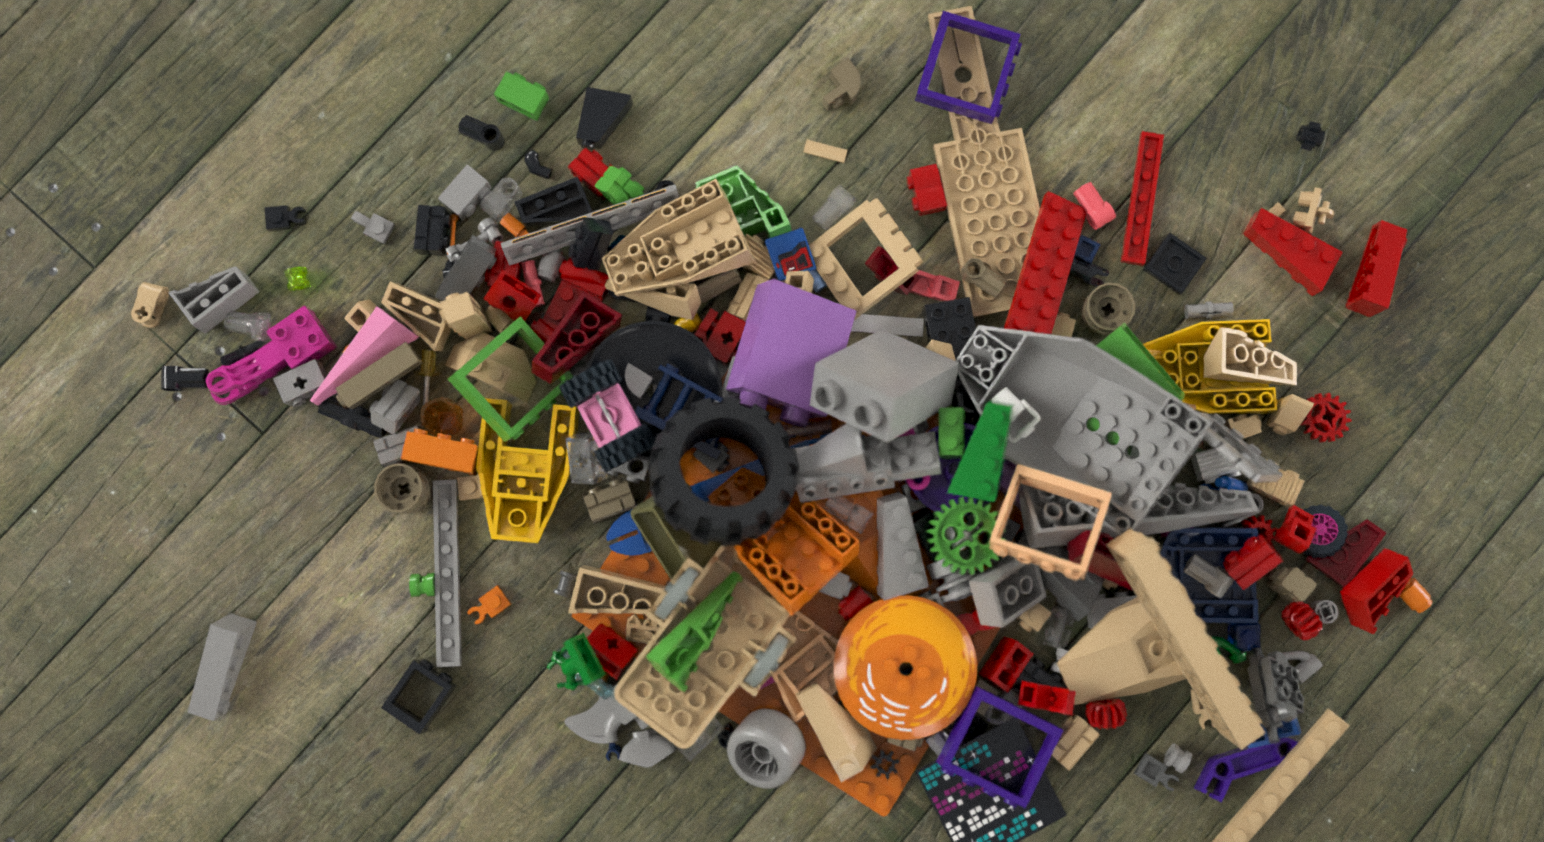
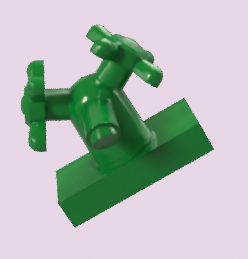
[547,633,606,691]

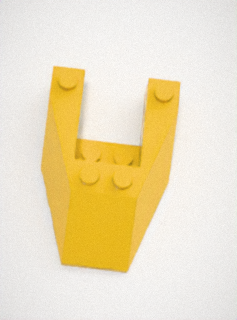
[476,398,580,543]

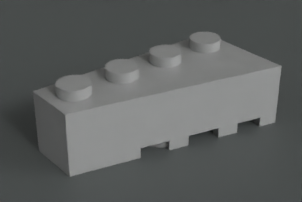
[877,492,929,601]
[187,613,257,721]

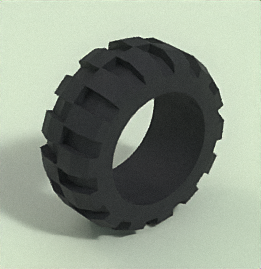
[648,397,799,547]

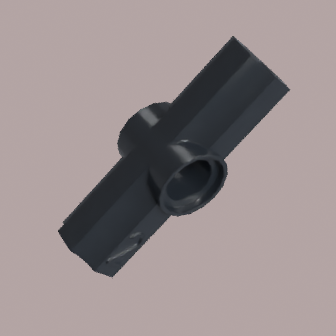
[318,396,387,438]

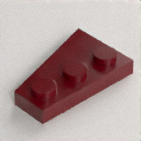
[1304,519,1387,588]

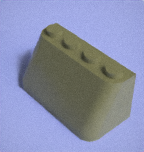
[631,480,721,580]

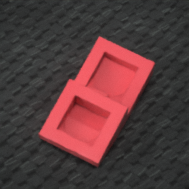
[910,270,960,302]

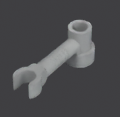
[446,218,503,262]

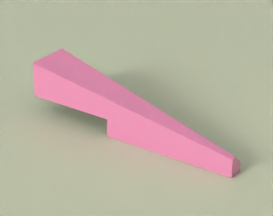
[310,307,418,406]

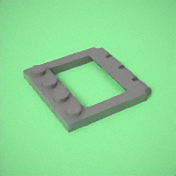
[1198,412,1283,483]

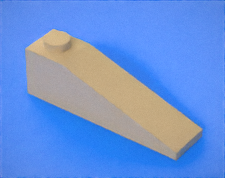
[605,279,701,320]

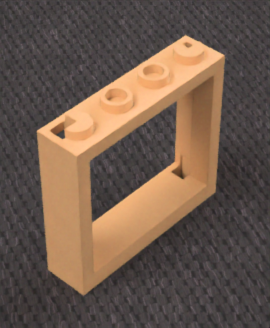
[990,464,1112,580]

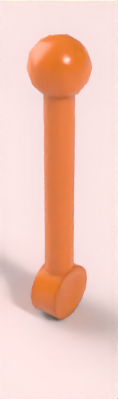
[447,214,458,255]

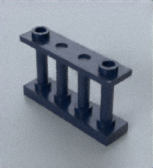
[635,363,722,459]

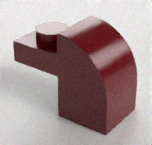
[865,246,920,295]

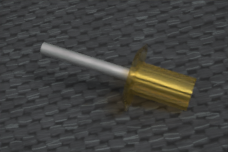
[413,349,442,414]

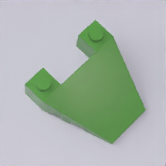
[696,165,792,238]

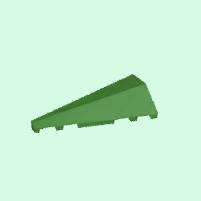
[646,571,743,693]

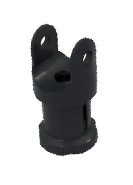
[1068,257,1109,287]

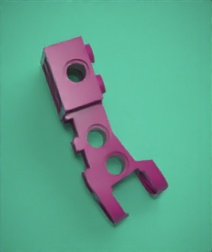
[206,305,337,405]

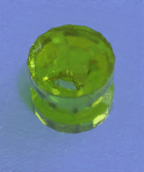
[284,267,311,291]

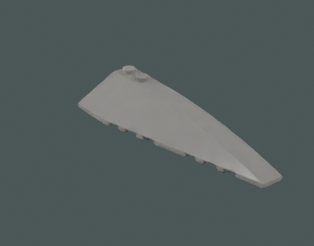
[1018,483,1259,548]

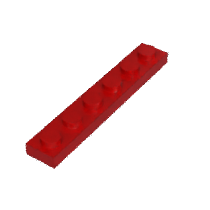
[1121,131,1164,266]

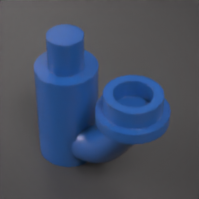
[1200,476,1248,491]

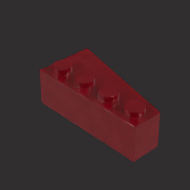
[1067,530,1134,591]

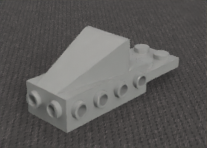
[793,423,941,503]

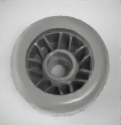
[727,709,805,789]

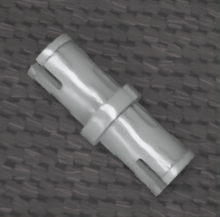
[1184,301,1234,320]

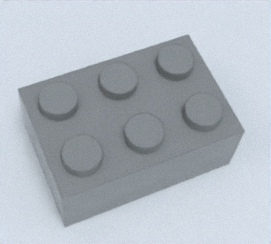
[969,555,1046,627]

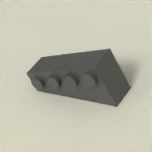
[1012,528,1105,621]

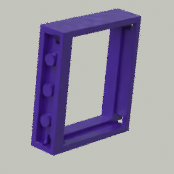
[915,11,1022,124]
[936,685,1064,808]

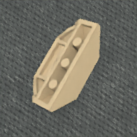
[445,332,537,403]

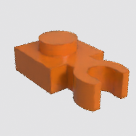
[467,585,512,624]

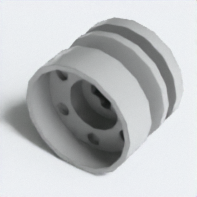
[926,549,982,603]

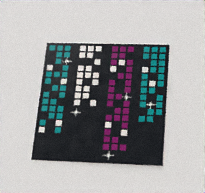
[915,717,1067,842]

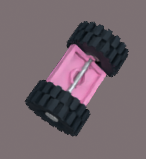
[559,359,655,473]

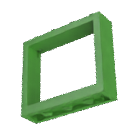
[448,317,574,442]

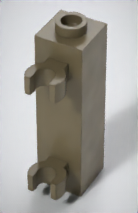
[335,342,423,409]

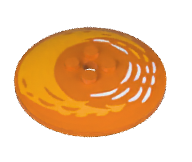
[833,595,977,740]

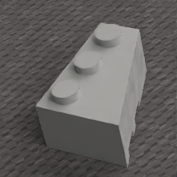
[168,266,260,334]

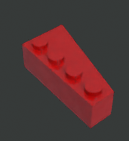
[1243,208,1343,296]
[1345,220,1407,317]

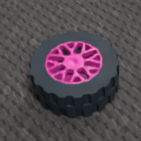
[1303,504,1348,559]

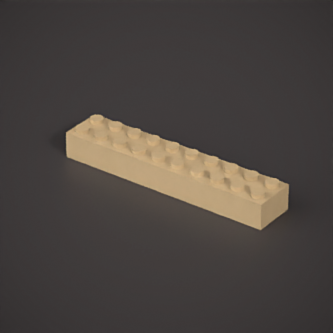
[1107,529,1265,750]

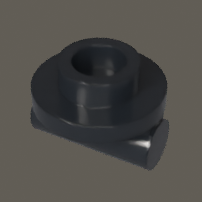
[717,722,735,749]

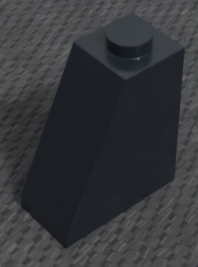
[576,87,633,150]

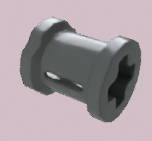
[553,571,577,599]

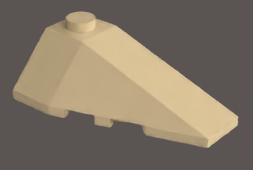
[1204,327,1297,386]
[795,683,877,782]

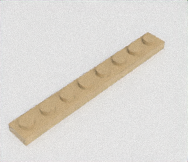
[1212,708,1350,842]

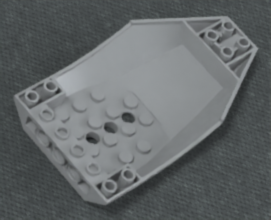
[955,325,1212,535]

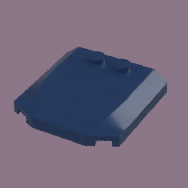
[1160,528,1258,623]

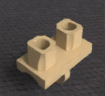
[1293,188,1335,234]

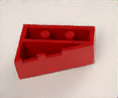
[1340,548,1413,635]

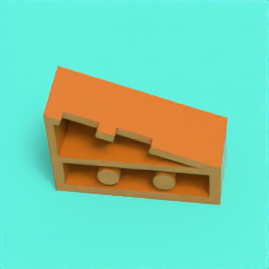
[401,428,478,476]

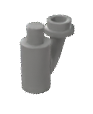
[1276,650,1323,684]

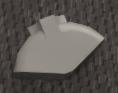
[619,729,677,767]

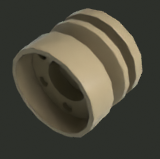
[1081,283,1136,336]
[374,464,433,513]

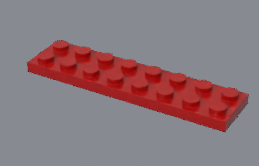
[1004,191,1086,334]

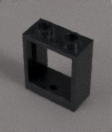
[381,658,457,734]

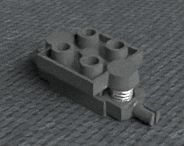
[1248,641,1304,743]

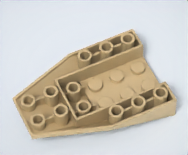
[602,179,756,296]
[1056,586,1195,705]

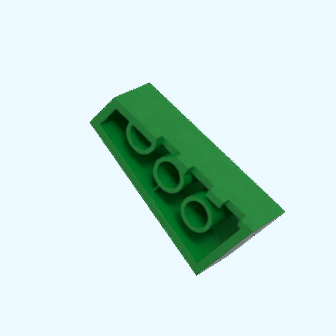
[947,400,1014,502]

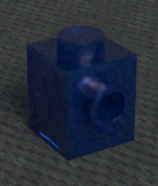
[1228,623,1261,651]

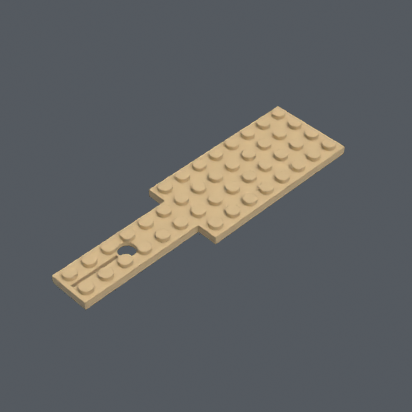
[928,6,1040,318]

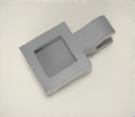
[351,211,395,245]

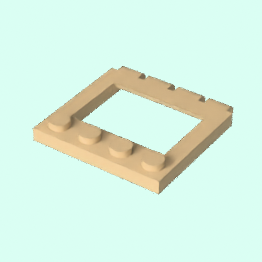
[809,198,923,320]

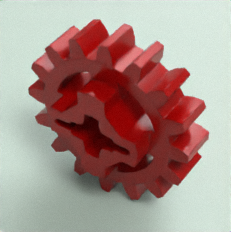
[1300,393,1352,443]

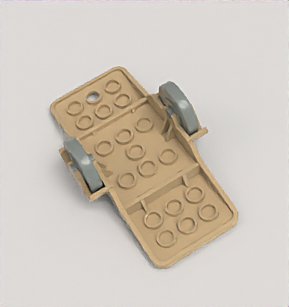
[614,545,797,748]

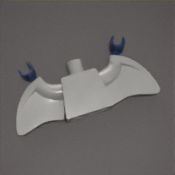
[565,684,649,761]

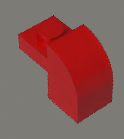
[1275,505,1317,554]
[1018,681,1076,715]

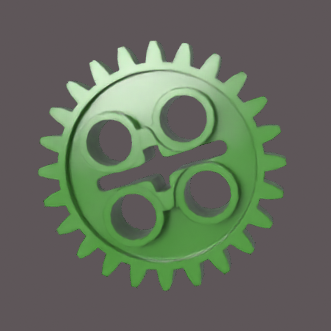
[927,497,1006,575]

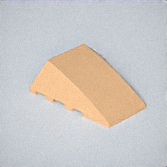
[772,611,838,723]

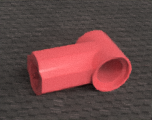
[1073,182,1116,230]

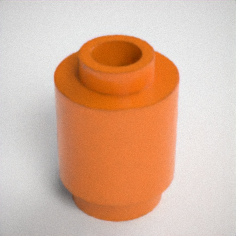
[1399,578,1433,613]

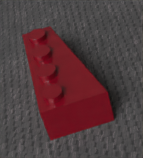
[531,291,622,384]

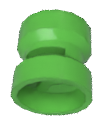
[409,573,435,597]

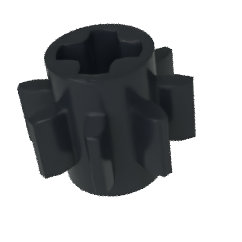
[1296,121,1325,151]
[870,749,900,779]

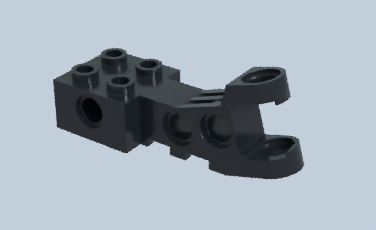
[922,297,979,427]

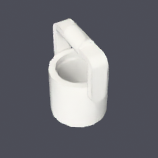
[984,387,1041,443]

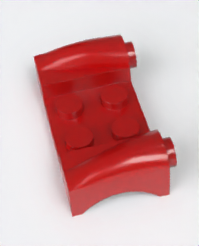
[530,258,609,344]

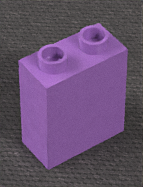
[726,279,856,427]

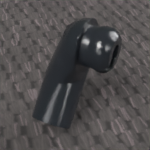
[524,150,552,179]

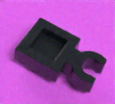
[264,205,306,231]

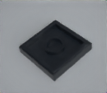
[1143,233,1207,295]

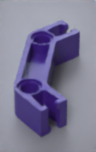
[1194,737,1310,802]

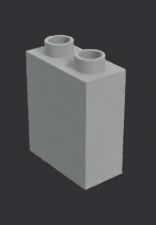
[810,329,959,443]

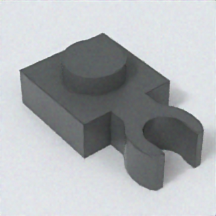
[1133,753,1179,791]

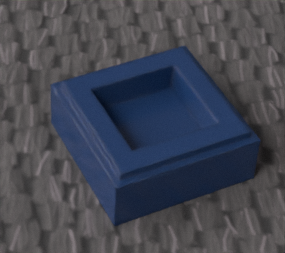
[1074,234,1101,265]

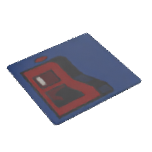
[765,228,816,281]

